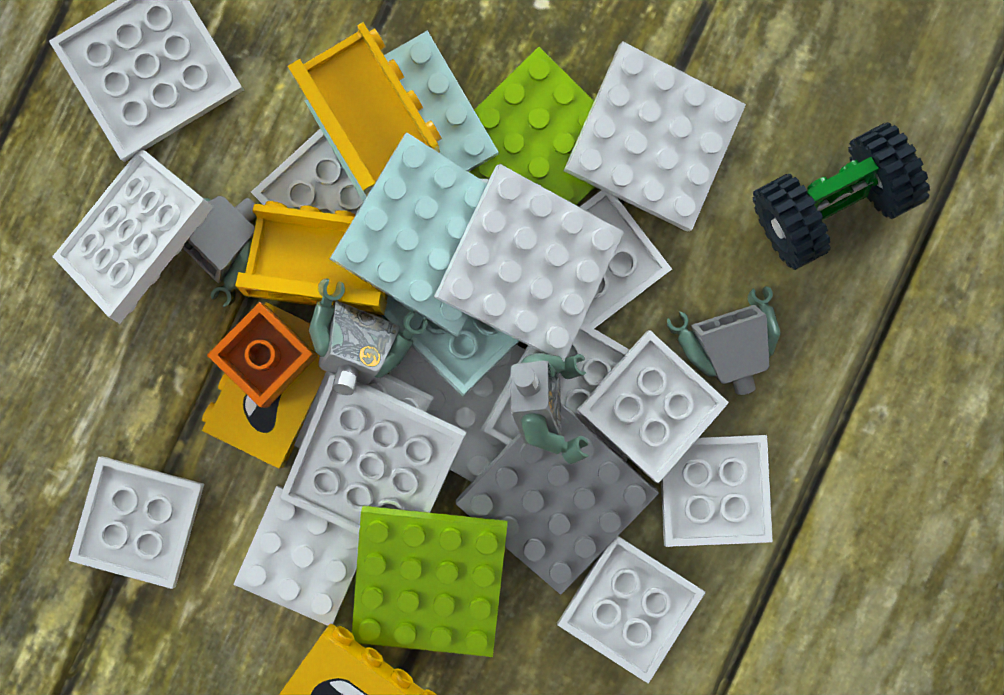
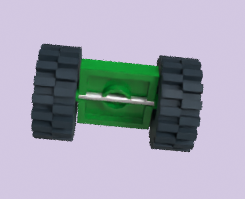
[752,122,930,270]

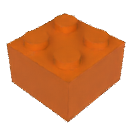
[207,302,318,408]

